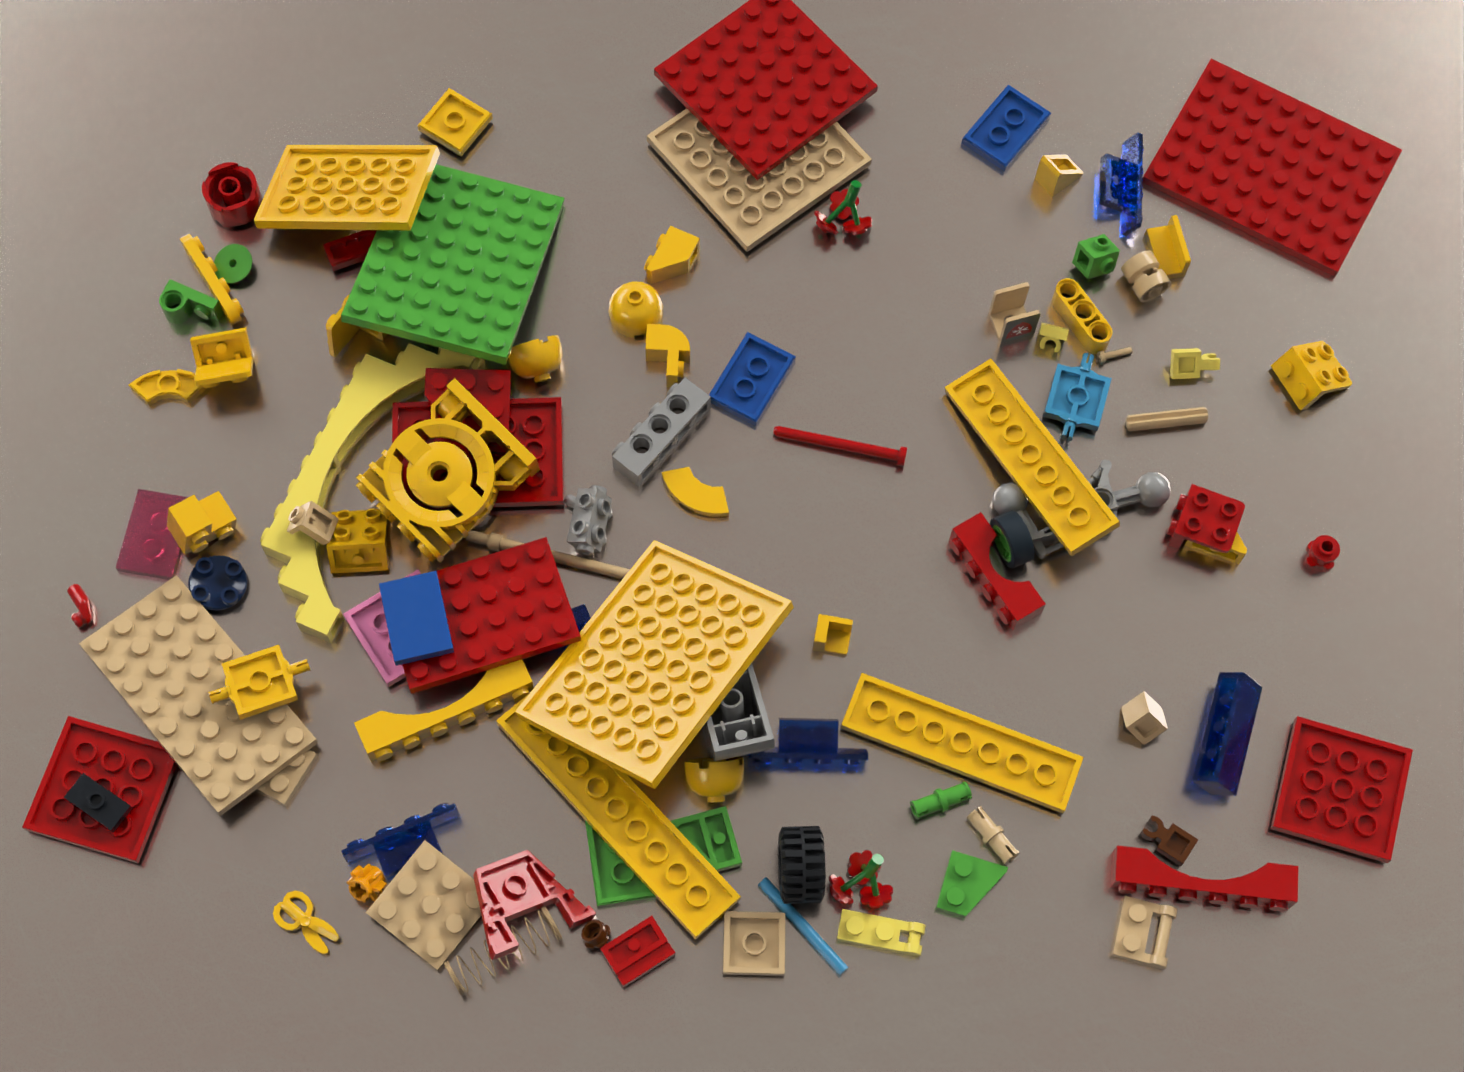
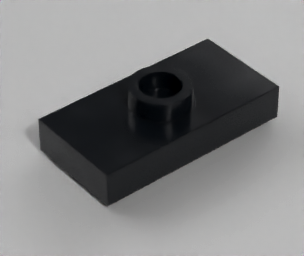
[64,773,133,833]

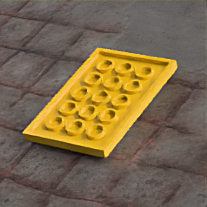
[254,145,440,231]

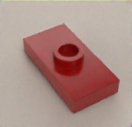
[323,230,377,271]

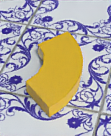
[128,369,207,406]
[662,467,729,517]

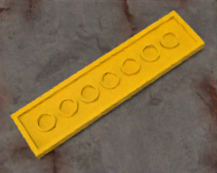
[945,358,1120,557]
[841,673,1084,813]

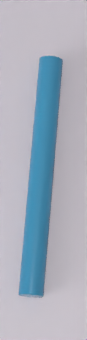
[758,877,849,975]

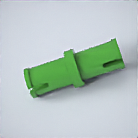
[910,781,972,819]

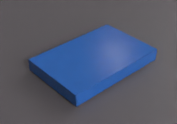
[961,85,1051,172]
[709,332,796,426]
[379,571,454,666]

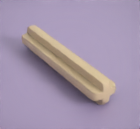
[1126,407,1208,432]

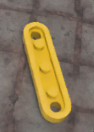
[180,234,244,325]

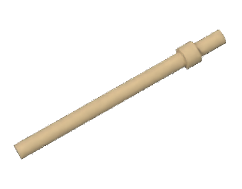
[466,530,630,579]

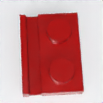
[600,916,676,988]

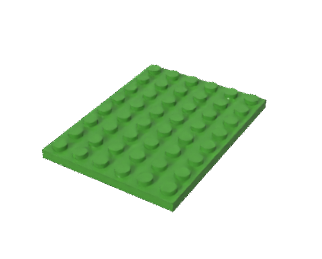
[341,164,565,365]

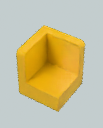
[813,614,853,656]

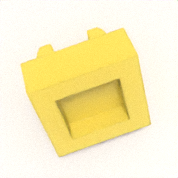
[1038,322,1069,353]

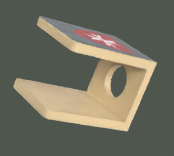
[989,282,1041,344]

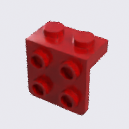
[1167,484,1245,553]

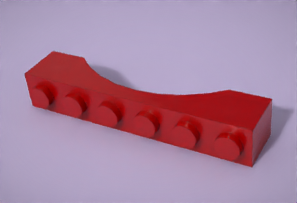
[1110,845,1298,911]

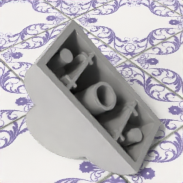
[702,663,775,761]

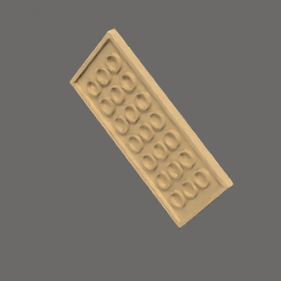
[79,575,318,816]

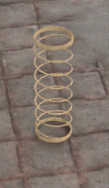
[444,906,562,996]

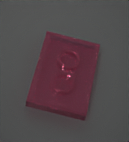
[115,489,188,580]

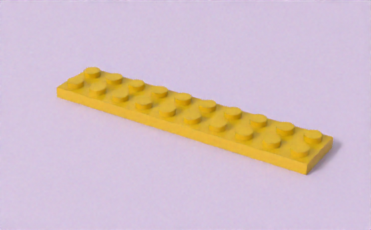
[496,693,741,940]

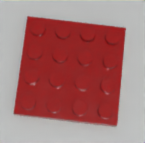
[22,716,177,863]
[1271,716,1413,863]

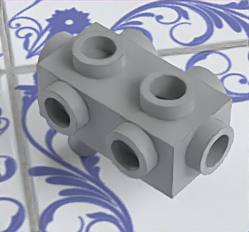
[564,485,612,555]

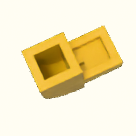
[646,324,690,387]

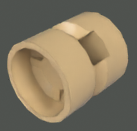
[1121,250,1171,302]

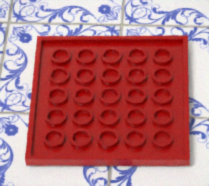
[654,0,878,181]

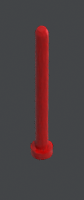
[773,426,908,467]

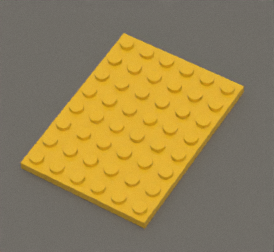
[515,540,794,789]

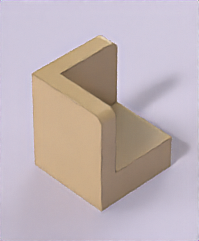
[1121,691,1167,745]

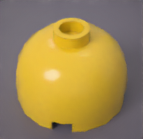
[608,281,663,338]
[508,335,563,383]
[684,757,744,803]

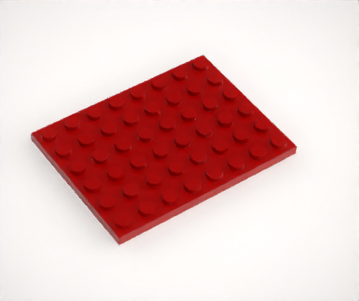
[1141,58,1402,277]

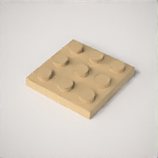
[366,840,482,971]

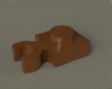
[1140,815,1198,866]

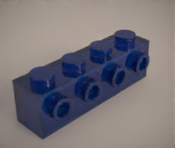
[1192,672,1263,796]

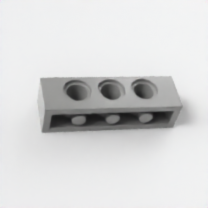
[612,377,711,487]

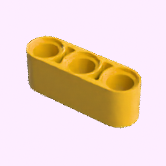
[1052,278,1112,354]

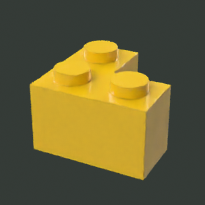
[167,491,237,555]

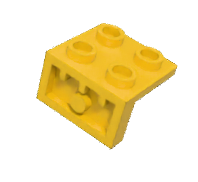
[326,508,389,574]

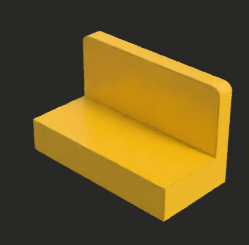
[1145,215,1191,279]

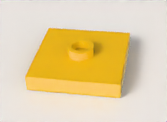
[417,88,493,156]

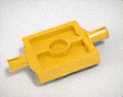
[208,645,310,720]

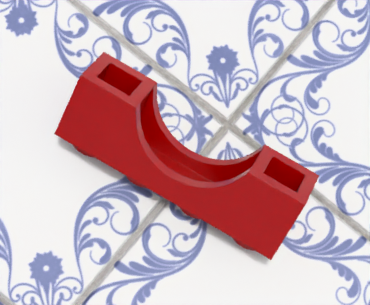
[949,512,1046,630]

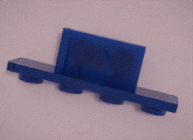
[1099,132,1144,236]
[749,718,868,765]
[341,803,460,878]

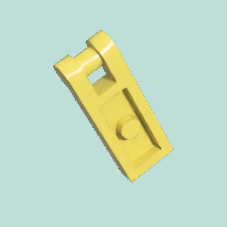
[836,909,926,956]

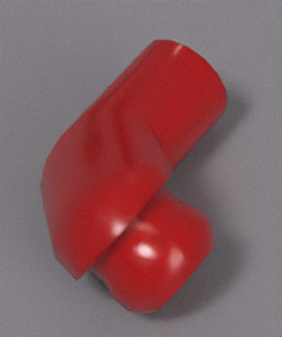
[67,584,93,628]

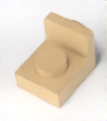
[287,501,339,545]

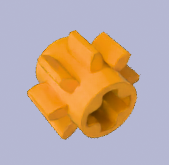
[347,863,387,903]

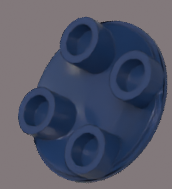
[188,555,247,610]

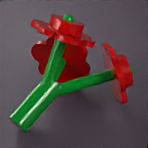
[814,180,872,235]
[829,850,893,909]

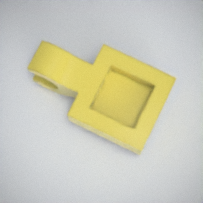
[1170,348,1220,379]

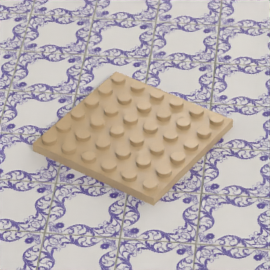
[647,108,872,252]

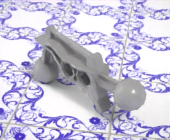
[992,460,1171,559]

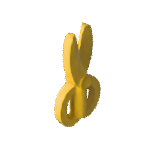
[273,891,340,955]

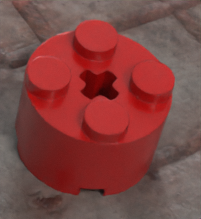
[202,162,262,227]

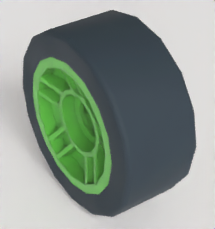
[990,510,1035,568]

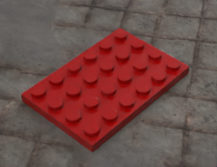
[392,397,564,510]
[379,537,581,694]

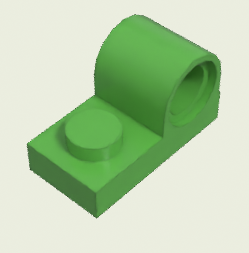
[159,279,224,324]

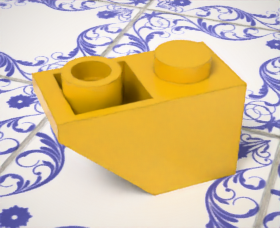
[644,226,700,284]

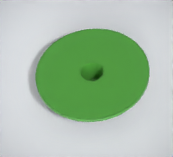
[214,244,252,283]

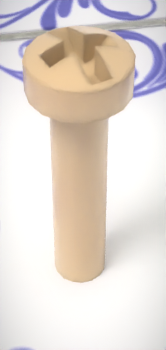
[1097,347,1133,364]

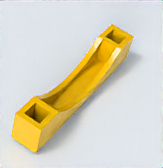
[354,660,534,762]

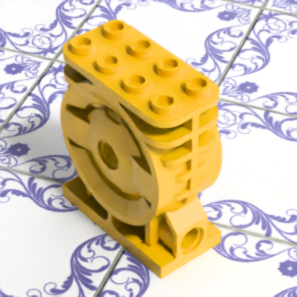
[355,378,540,563]

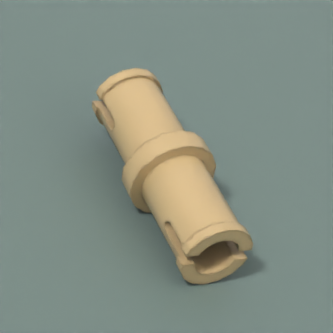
[967,806,1020,865]

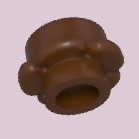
[581,920,611,949]

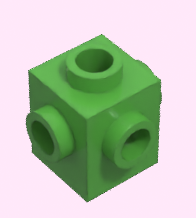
[1072,234,1120,279]

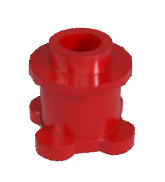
[1305,535,1340,571]

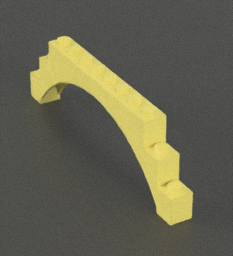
[260,343,482,644]

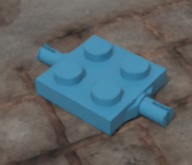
[1043,353,1112,441]

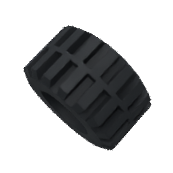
[778,826,826,904]

